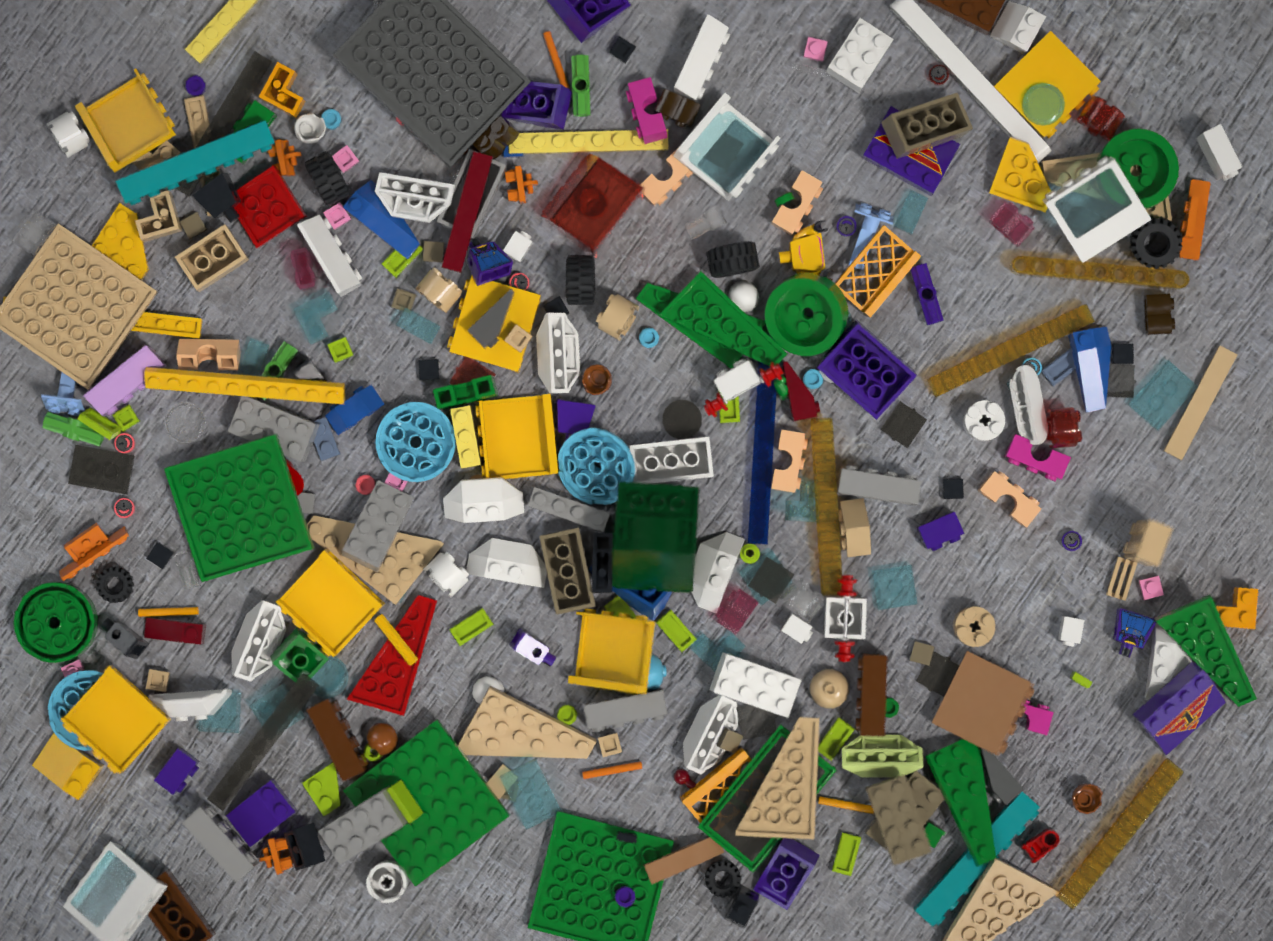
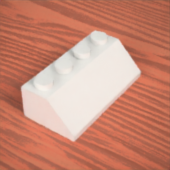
[674,14,731,102]
[297,215,362,297]

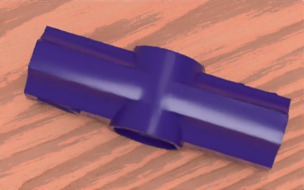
[910,263,944,326]

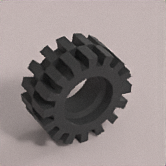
[96,567,134,603]
[705,860,741,898]

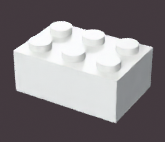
[826,18,894,93]

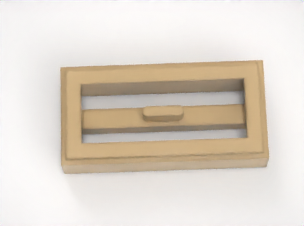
[1106,557,1137,601]

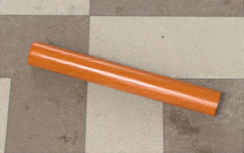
[543,31,569,88]
[582,761,643,779]

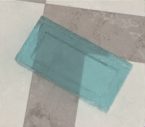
[894,190,929,235]
[396,308,440,344]
[237,338,270,376]

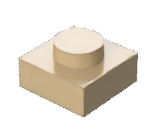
[504,325,533,353]
[146,669,170,692]
[598,733,622,757]

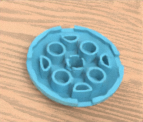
[376,402,456,482]
[558,428,635,505]
[48,670,104,751]

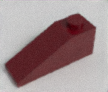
[782,361,820,422]
[144,618,206,645]

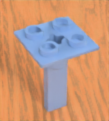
[849,202,894,270]
[41,372,85,416]

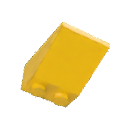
[32,733,104,800]

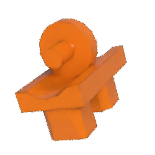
[268,139,302,177]
[505,166,538,204]
[259,837,294,875]

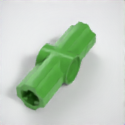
[571,55,591,117]
[261,341,298,401]
[42,412,104,447]

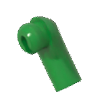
[773,375,788,400]

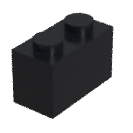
[284,823,326,870]

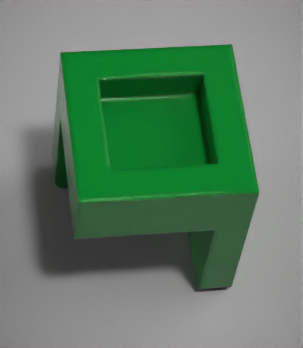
[923,821,946,849]

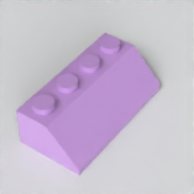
[83,345,167,416]

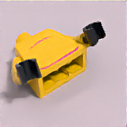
[779,220,833,281]

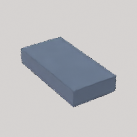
[1041,348,1076,387]

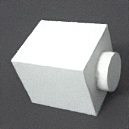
[503,231,533,263]
[781,614,813,644]
[1058,616,1084,647]

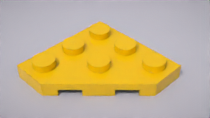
[989,136,1051,213]
[92,203,149,280]

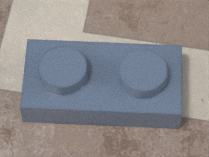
[313,417,340,461]

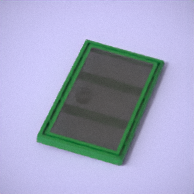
[698,724,837,873]

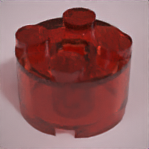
[1076,96,1125,141]
[1046,407,1082,449]

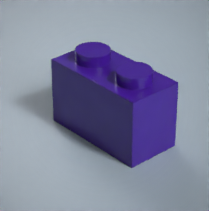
[916,512,964,551]
[154,747,200,795]

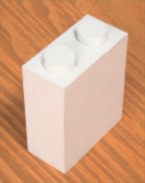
[1196,124,1242,181]

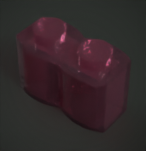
[988,202,1035,247]
[291,247,318,291]
[716,589,759,635]

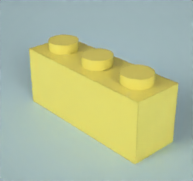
[450,406,482,469]

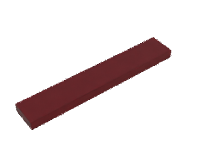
[442,151,493,273]

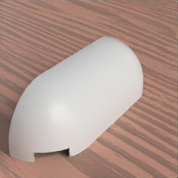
[1010,365,1048,445]

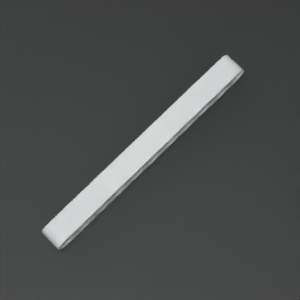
[889,0,1051,163]

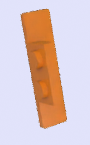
[1179,179,1211,261]
[59,522,129,581]

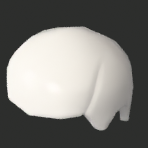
[294,113,326,144]
[728,281,759,312]
[472,676,505,704]

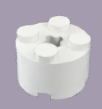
[46,112,90,158]
[963,400,1005,441]
[423,552,469,598]
[366,860,408,903]

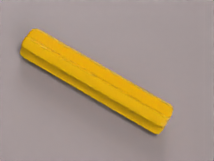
[374,614,418,665]

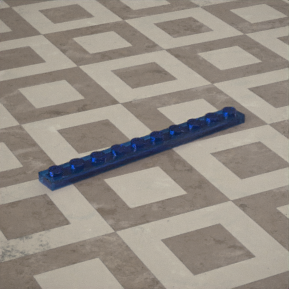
[747,362,777,545]

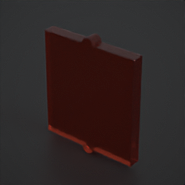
[449,357,496,402]

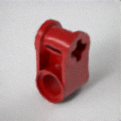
[1021,828,1060,864]

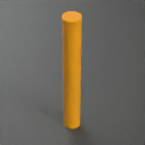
[138,607,199,617]
[818,796,874,814]

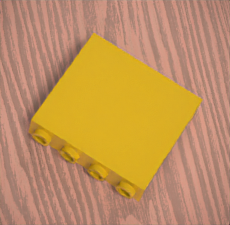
[994,31,1101,139]
[75,68,176,172]
[447,275,541,373]
[476,394,559,479]
[276,548,386,657]
[568,609,655,694]
[60,665,171,774]

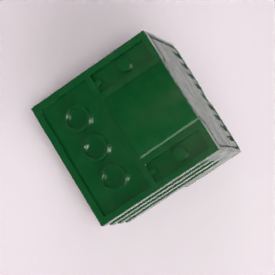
[613,482,699,593]

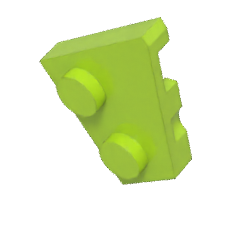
[302,763,341,816]

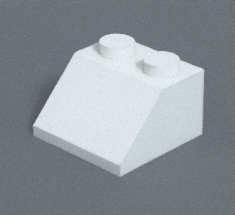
[990,1,1046,55]

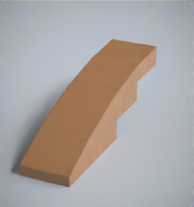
[644,837,724,884]

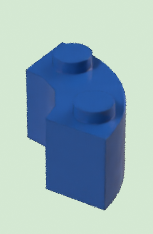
[325,384,385,435]

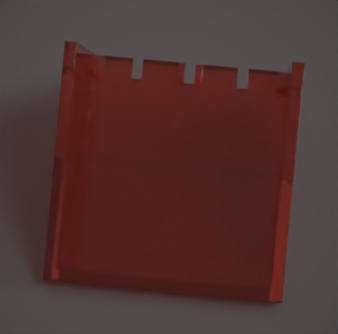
[540,153,645,260]

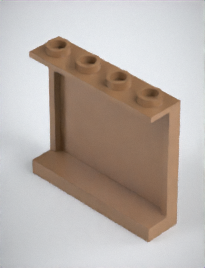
[932,651,1035,756]

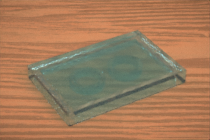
[1127,360,1198,431]
[500,758,562,830]

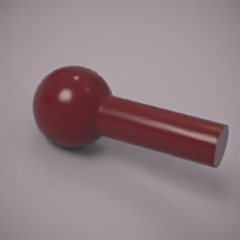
[673,769,704,798]

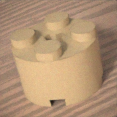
[415,267,463,313]
[596,294,639,341]
[953,606,995,647]

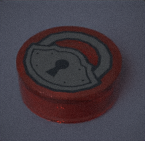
[928,65,949,85]

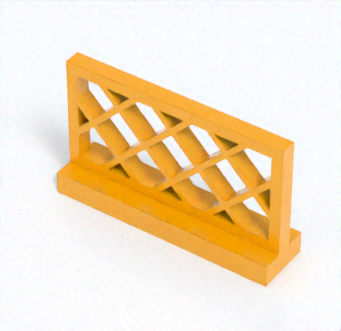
[835,225,921,318]
[680,747,766,831]

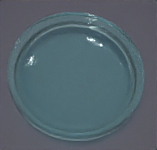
[1022,83,1065,126]
[307,656,349,698]

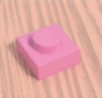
[804,37,828,62]
[332,145,360,173]
[323,202,351,230]
[385,473,408,491]
[1139,576,1164,600]
[61,659,85,677]

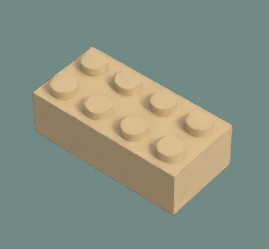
[1122,519,1173,566]

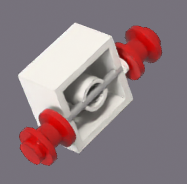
[703,359,784,418]
[824,575,867,662]

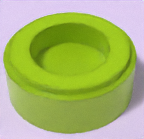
[557,705,577,725]

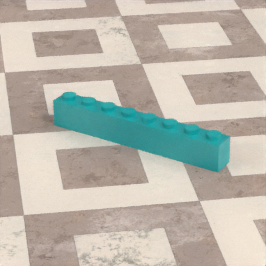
[116,120,275,206]
[913,791,1040,927]

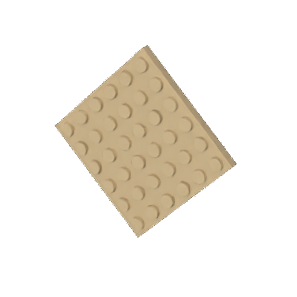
[0,223,158,390]

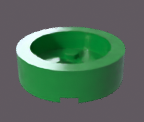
[1096,129,1179,210]
[765,273,849,356]
[14,582,98,663]

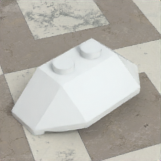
[375,172,455,223]
[536,313,580,393]
[443,477,524,523]
[692,532,745,614]
[466,538,547,588]
[231,600,286,681]
[1145,622,1192,700]
[149,689,232,721]
[683,695,738,774]

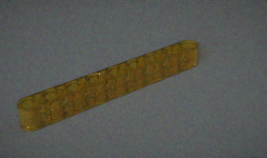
[1010,256,1189,290]
[927,303,1095,397]
[810,417,842,596]
[1056,758,1184,910]

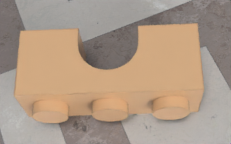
[637,146,693,206]
[771,170,823,236]
[176,339,241,371]
[771,430,808,493]
[978,471,1041,528]

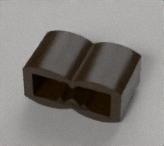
[654,89,701,130]
[473,116,519,159]
[1144,294,1175,335]

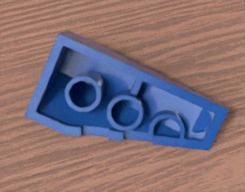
[343,180,420,259]
[1068,327,1111,413]
[588,565,672,621]

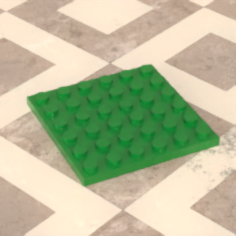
[164,434,314,583]
[343,719,510,887]
[528,811,674,941]

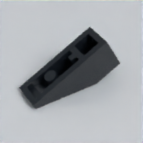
[592,533,615,593]

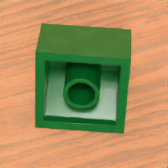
[270,627,329,688]

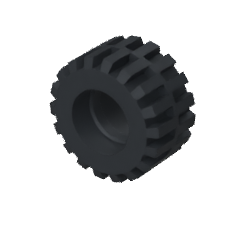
[305,151,350,206]
[1130,216,1182,269]
[706,241,760,278]
[566,255,595,305]

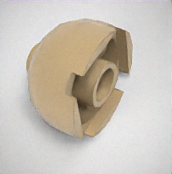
[810,669,849,709]

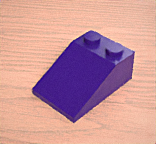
[502,81,572,130]
[226,779,298,847]
[753,838,820,910]

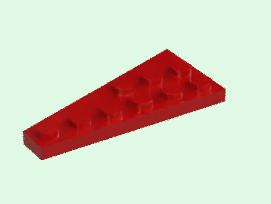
[346,595,438,716]

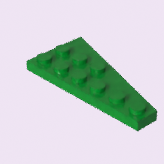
[659,271,787,367]
[636,283,766,370]
[1154,595,1257,707]
[925,739,996,867]

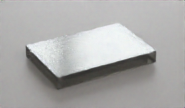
[68,445,135,495]

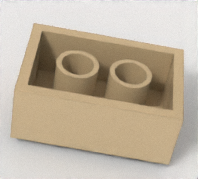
[175,224,250,292]

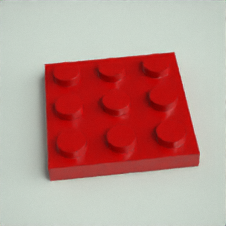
[234,165,307,248]

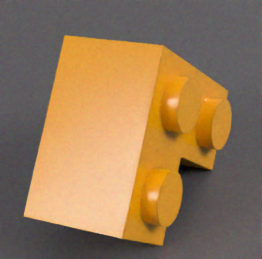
[259,62,306,119]
[1216,587,1258,629]

